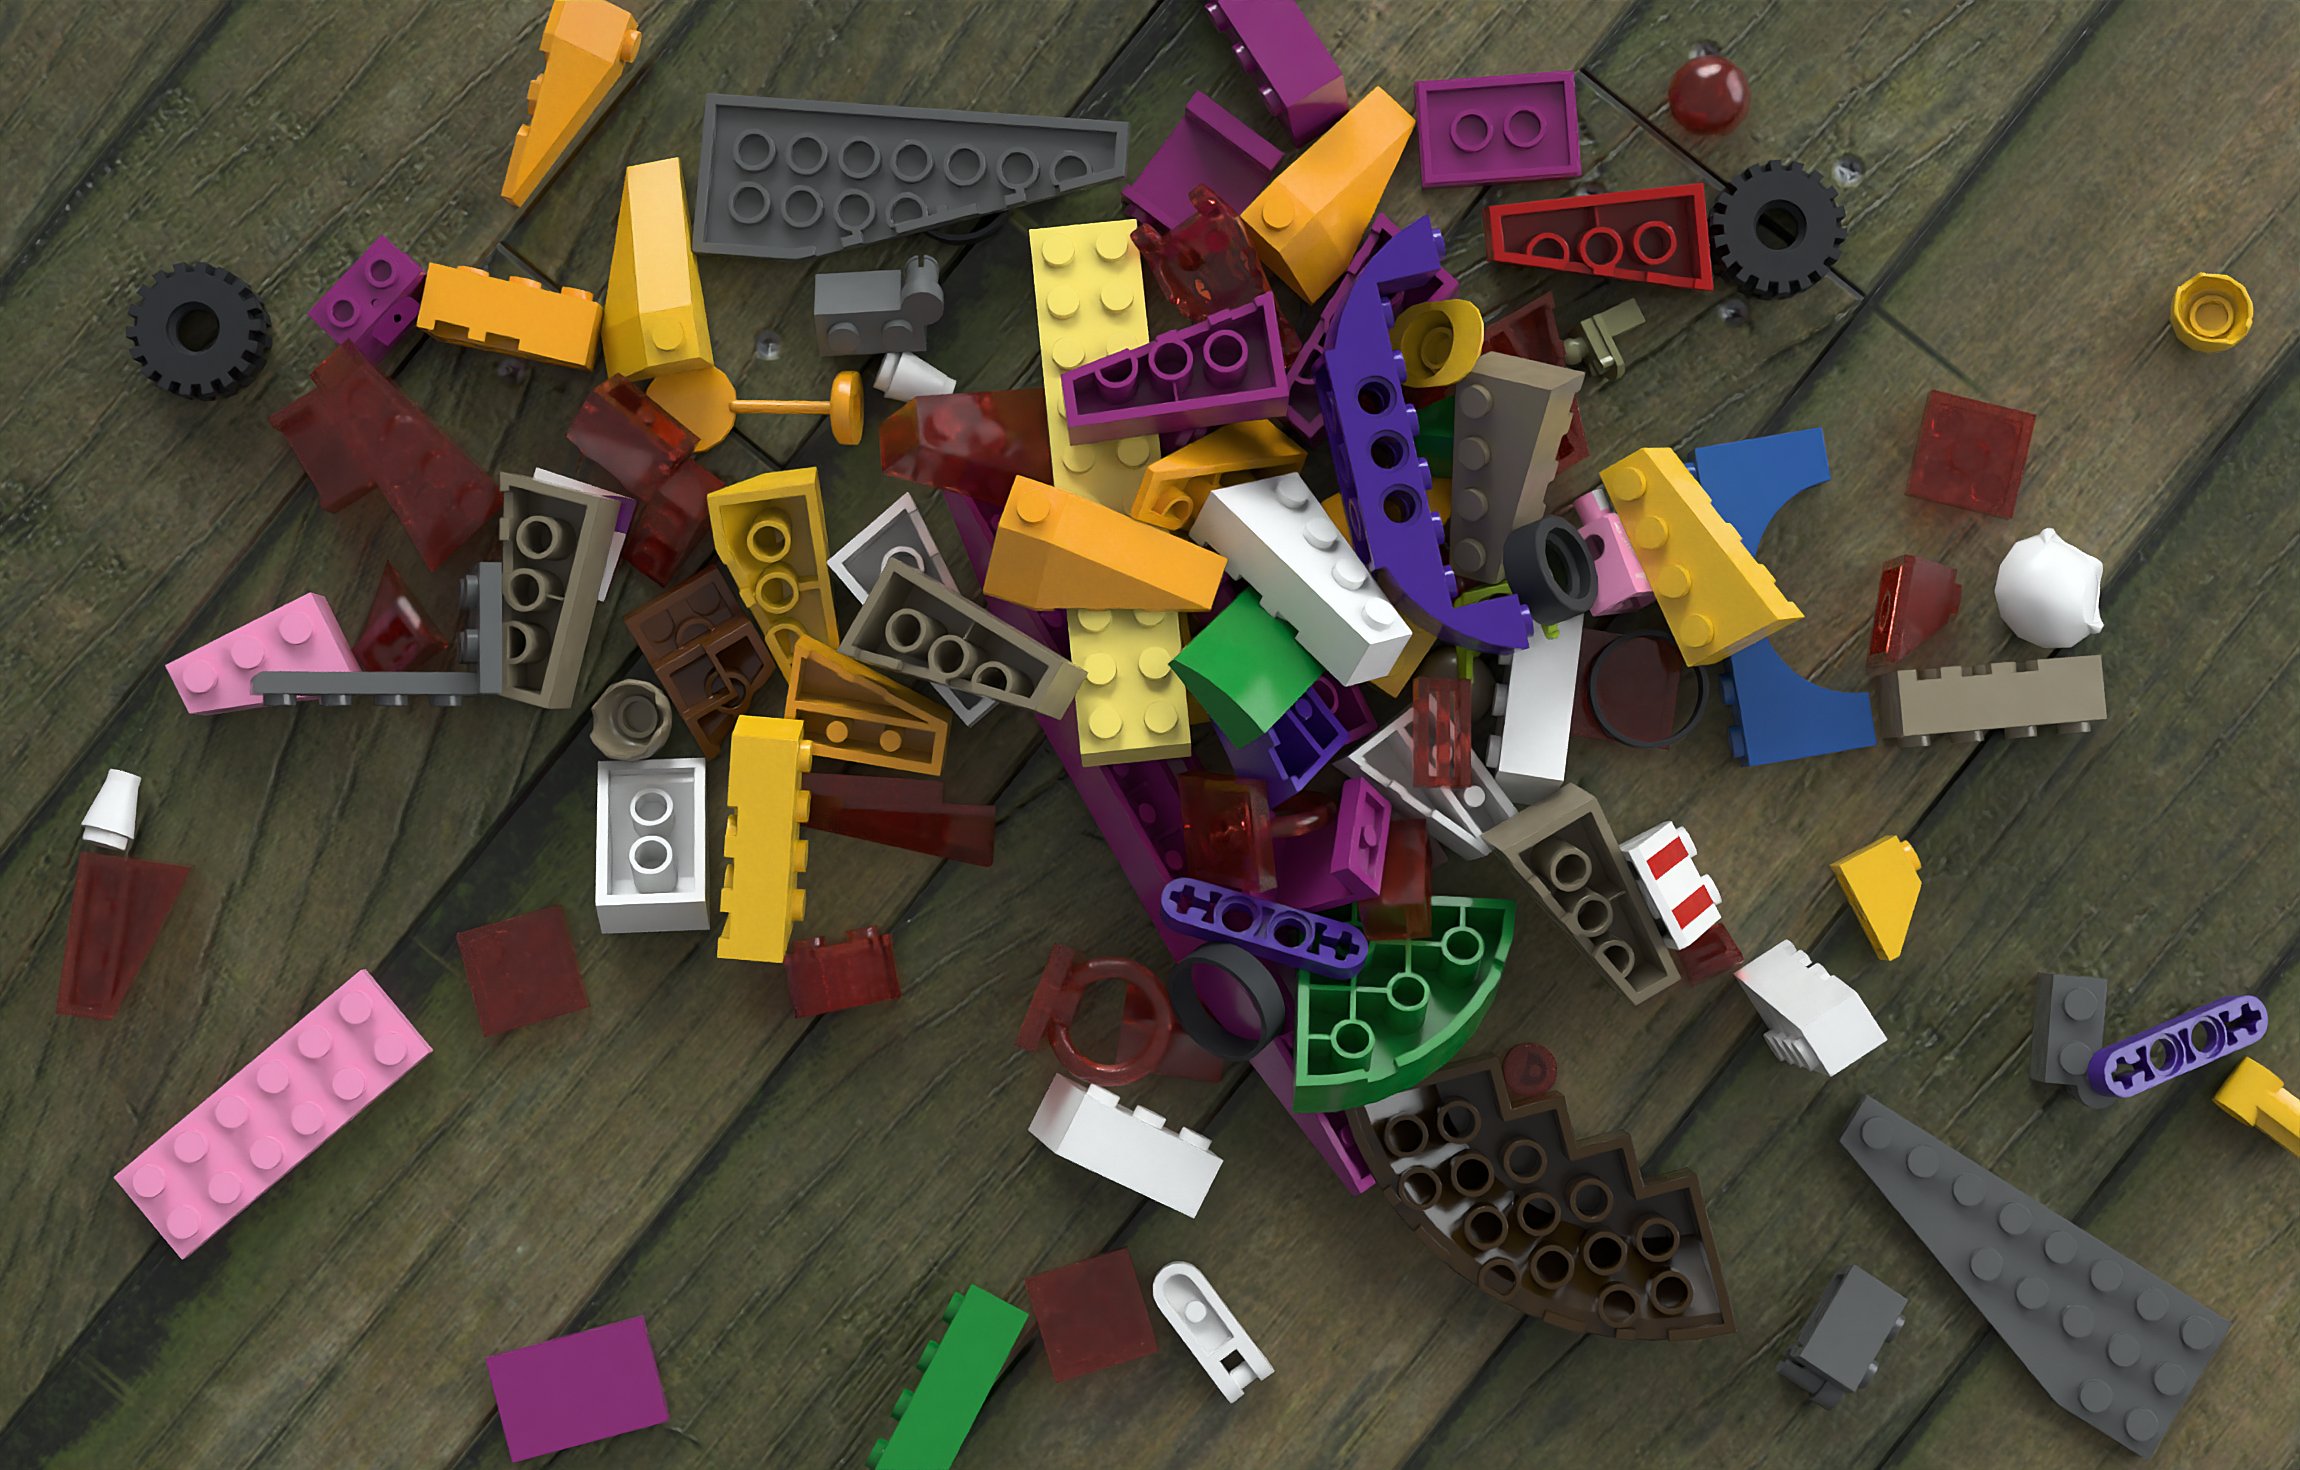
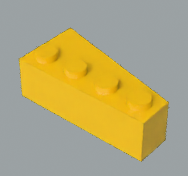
[717,715,813,963]

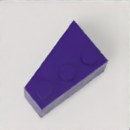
[1207,686,1351,817]

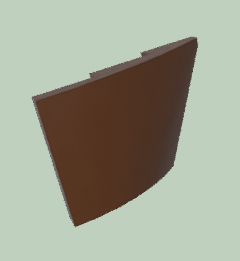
[622,563,777,761]

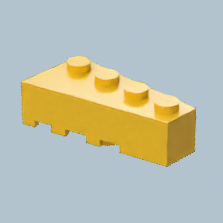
[1599,448,1805,667]

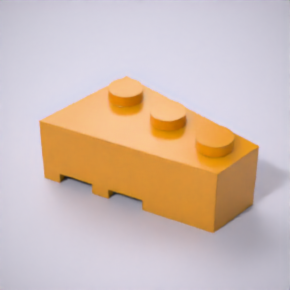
[416,263,604,372]
[784,633,953,776]

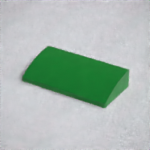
[1168,584,1327,750]

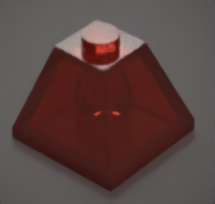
[1865,554,1962,669]

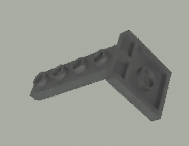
[250,562,502,707]

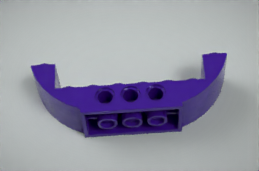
[1311,215,1534,656]

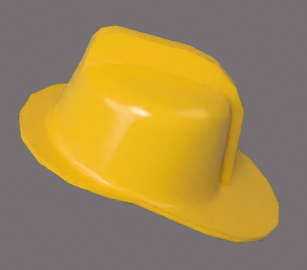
[1389,299,1484,388]

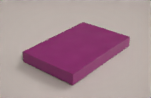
[1413,70,1582,190]
[485,1315,671,1463]

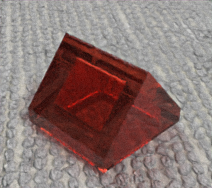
[1675,922,1744,987]

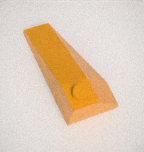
[501,0,642,208]
[1233,86,1417,307]
[1130,419,1308,531]
[983,475,1228,612]

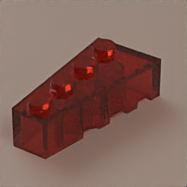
[309,338,504,573]

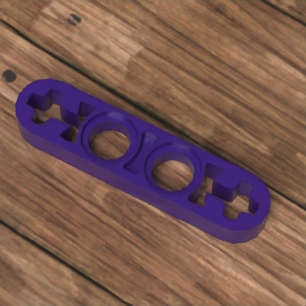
[1159,877,1368,980]
[2087,995,2268,1098]

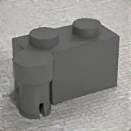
[814,255,944,357]
[2029,972,2118,1109]
[1775,1264,1908,1411]

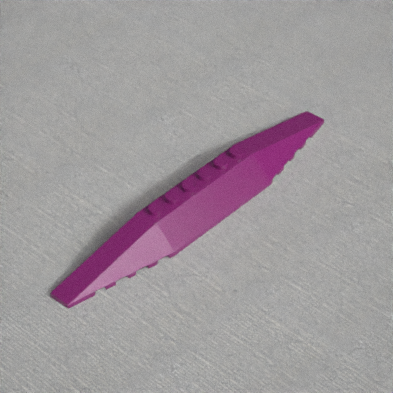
[923,424,1376,1197]

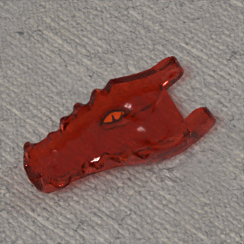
[1130,183,1302,368]

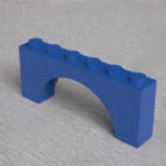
[1683,427,1877,768]

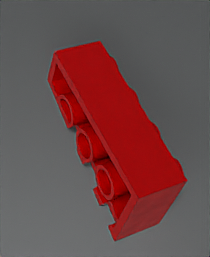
[1482,183,1714,292]

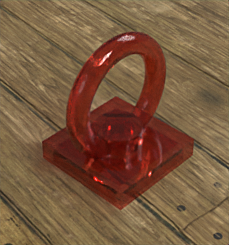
[1177,769,1340,892]
[1014,943,1175,1087]

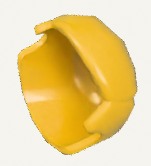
[2169,272,2253,354]

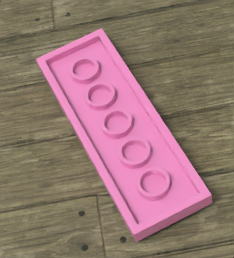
[114,969,434,1259]

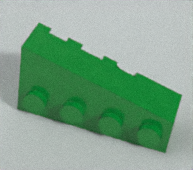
[864,1284,1029,1470]

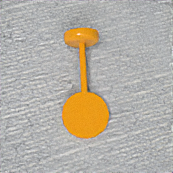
[643,366,864,454]

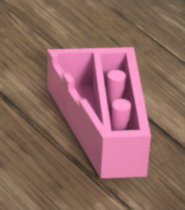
[165,592,362,716]

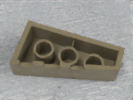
[1449,351,1586,585]
[498,471,622,709]
[836,557,1088,720]
[1876,655,2107,748]
[1479,782,1681,1006]

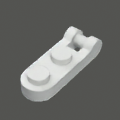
[1153,1261,1274,1403]

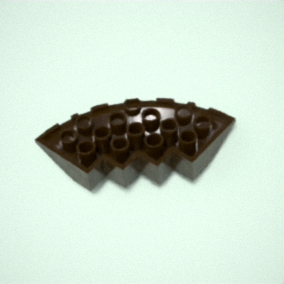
[1344,1052,1738,1342]

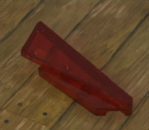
[800,772,997,867]

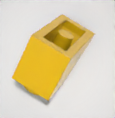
[1830,835,1922,961]

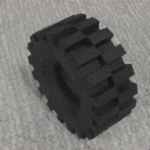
[1707,159,1847,301]
[126,261,273,402]

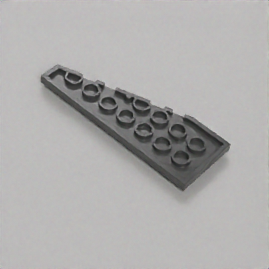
[691,93,1131,263]
[1836,1094,2233,1460]

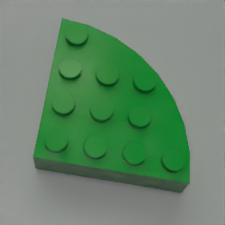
[1292,893,1517,1114]

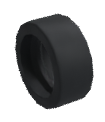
[1503,515,1598,626]

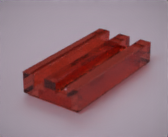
[1413,677,1471,789]

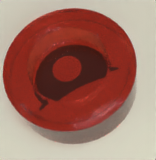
[1502,1042,1557,1097]

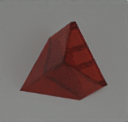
[351,560,450,672]

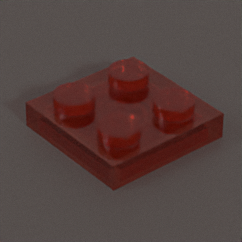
[1904,390,2037,520]
[1569,628,1683,750]
[456,904,591,1037]
[1025,1246,1159,1383]

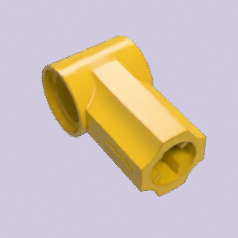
[2212,1056,2300,1158]

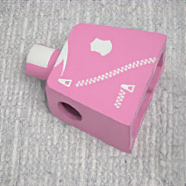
[1573,489,1657,616]

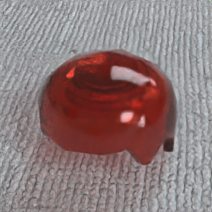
[1667,55,1752,136]

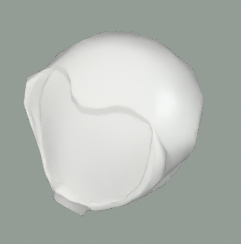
[1994,528,2104,648]

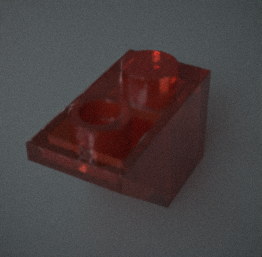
[621,458,728,588]

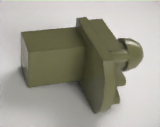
[1557,298,1645,381]

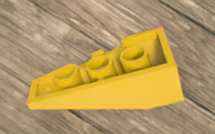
[601,157,714,386]
[707,467,841,685]

